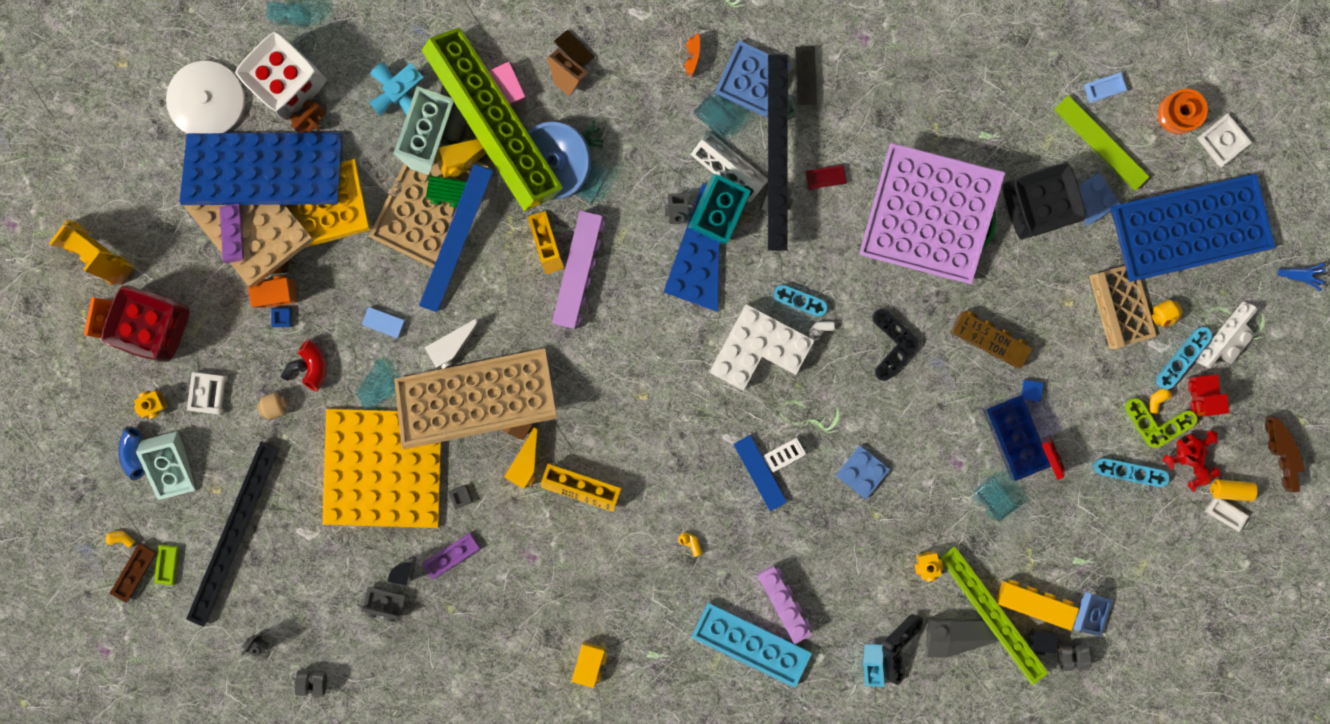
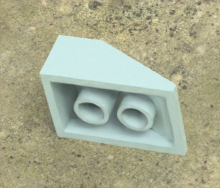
[136,431,195,500]

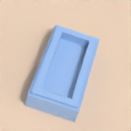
[1084,72,1128,103]
[362,307,405,339]

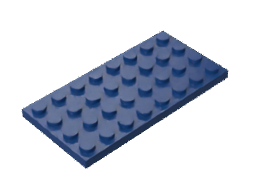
[179,133,343,205]
[1110,174,1276,282]

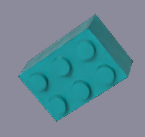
[688,174,751,244]

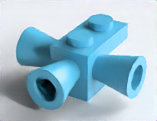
[369,62,424,116]

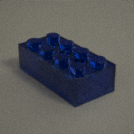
[982,394,1051,481]

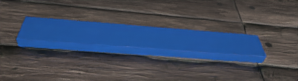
[419,163,493,312]

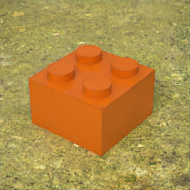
[248,275,298,309]

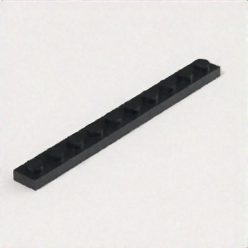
[768,54,788,251]
[186,441,280,627]

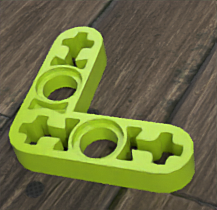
[1125,398,1197,448]

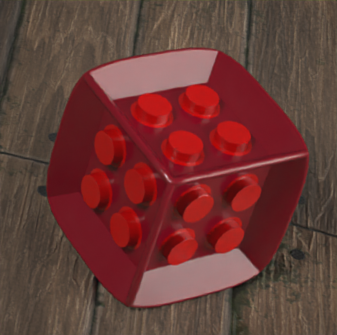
[102,285,190,362]

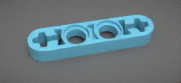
[1156,327,1212,389]
[1093,458,1169,487]

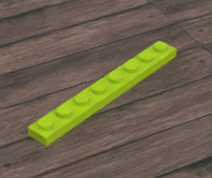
[938,546,1048,685]

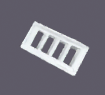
[763,437,806,473]

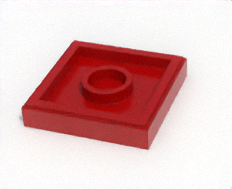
[1042,436,1066,480]

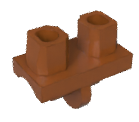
[289,99,327,133]

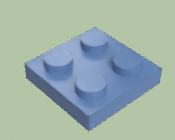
[1079,172,1120,226]
[836,445,890,499]
[1074,592,1113,636]

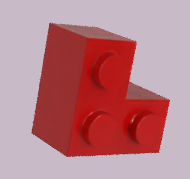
[1188,374,1230,416]

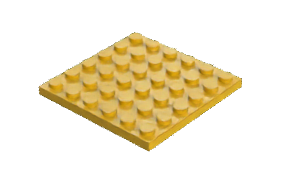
[322,409,442,528]

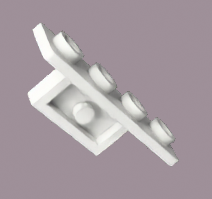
[1195,302,1258,368]

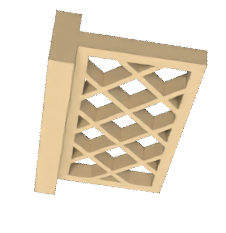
[1089,266,1157,349]

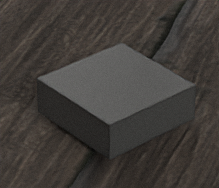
[448,484,474,509]

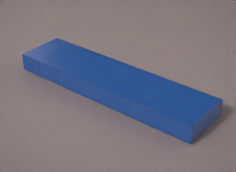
[733,435,787,511]

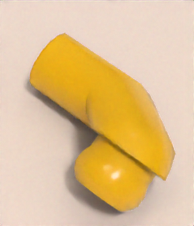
[1149,389,1172,413]
[678,533,703,557]

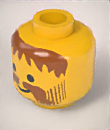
[1152,299,1183,328]

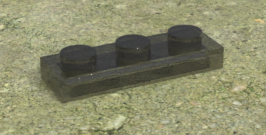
[795,46,817,106]

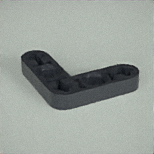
[872,309,919,381]
[882,614,923,685]

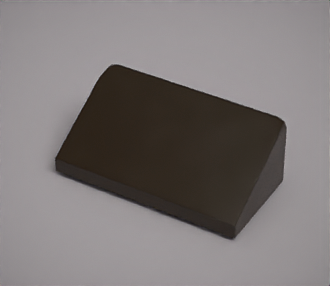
[553,30,595,68]

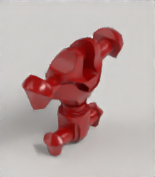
[1162,430,1221,492]

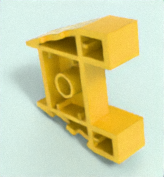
[49,219,135,285]

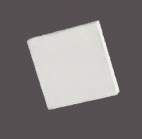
[1197,113,1252,168]

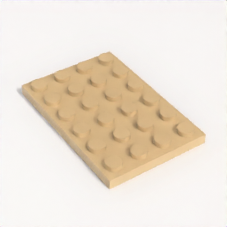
[369,143,489,268]
[183,205,314,289]

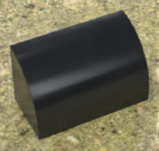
[387,558,416,586]

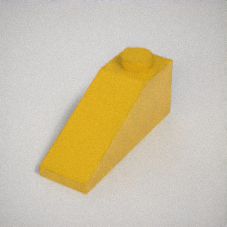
[436,139,487,178]
[528,211,564,275]
[504,427,539,489]

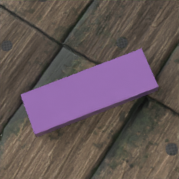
[422,532,481,580]

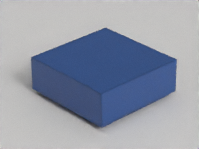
[271,308,292,327]
[1020,380,1043,402]

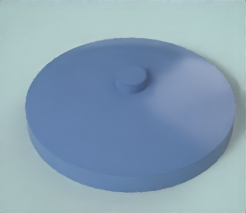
[528,122,591,200]

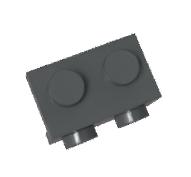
[361,586,406,622]

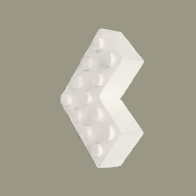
[709,304,814,391]

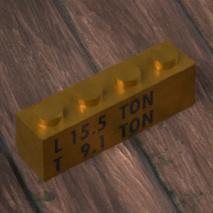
[950,311,1032,369]

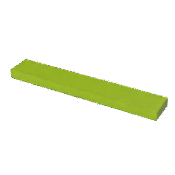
[1053,95,1149,191]

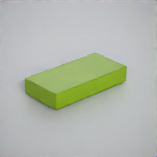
[154,544,179,585]

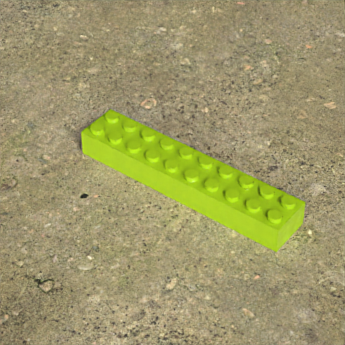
[421,27,563,211]

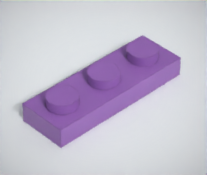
[220,204,244,263]

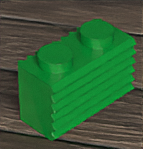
[426,176,466,208]

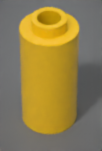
[1210,479,1257,502]

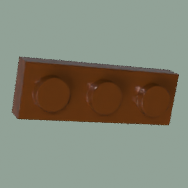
[109,543,157,603]

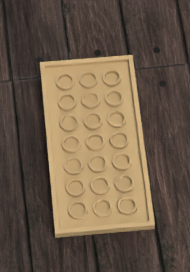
[394,348,557,450]

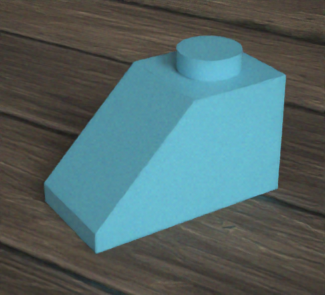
[863,644,885,687]

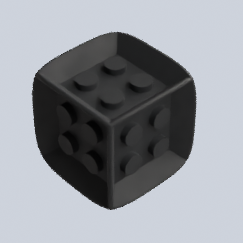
[1003,163,1085,240]

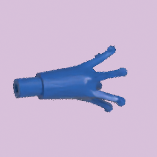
[1277,262,1326,291]

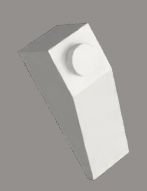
[425,319,479,369]

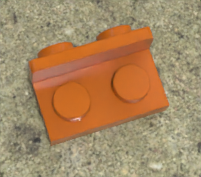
[84,297,113,338]

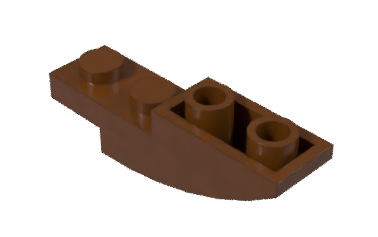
[1265,416,1305,493]

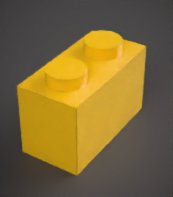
[572,642,607,688]

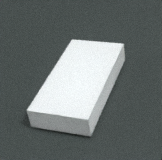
[1205,497,1249,532]

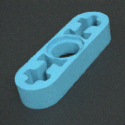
[773,285,827,317]

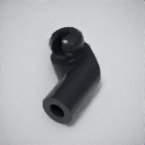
[280,359,307,381]

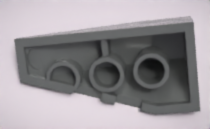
[927,618,999,658]

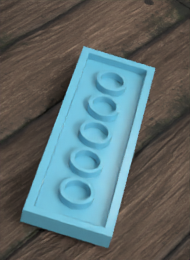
[691,602,812,688]

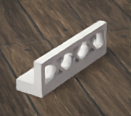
[690,131,768,203]

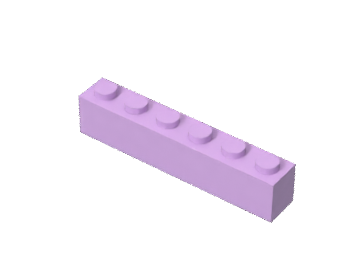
[552,211,606,329]

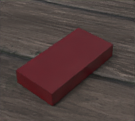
[805,164,847,190]

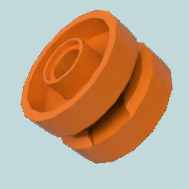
[1158,88,1208,135]

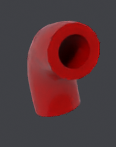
[297,338,327,392]

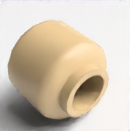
[257,392,288,420]

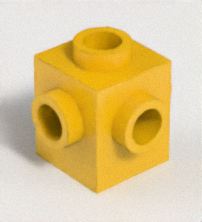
[134,390,168,420]
[914,551,944,582]

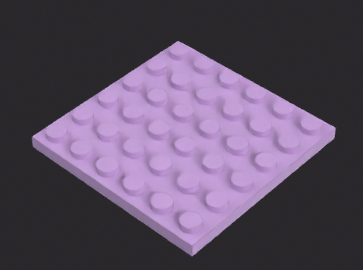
[859,142,1005,284]

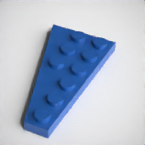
[663,184,719,312]

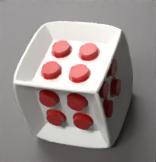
[235,31,327,120]

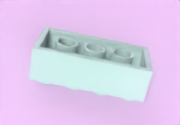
[394,86,454,175]

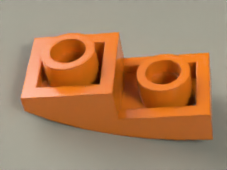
[684,33,700,77]

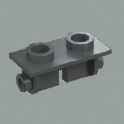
[242,632,269,657]

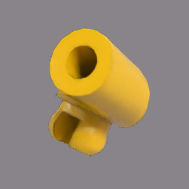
[105,530,136,549]

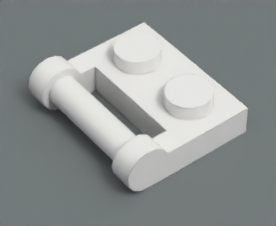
[187,372,228,415]

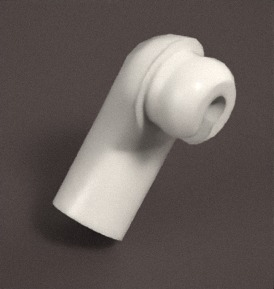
[808,321,834,341]

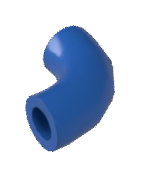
[118,426,145,481]

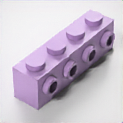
[756,564,812,644]

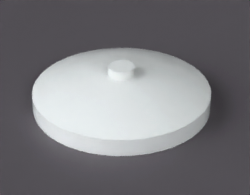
[166,61,245,133]

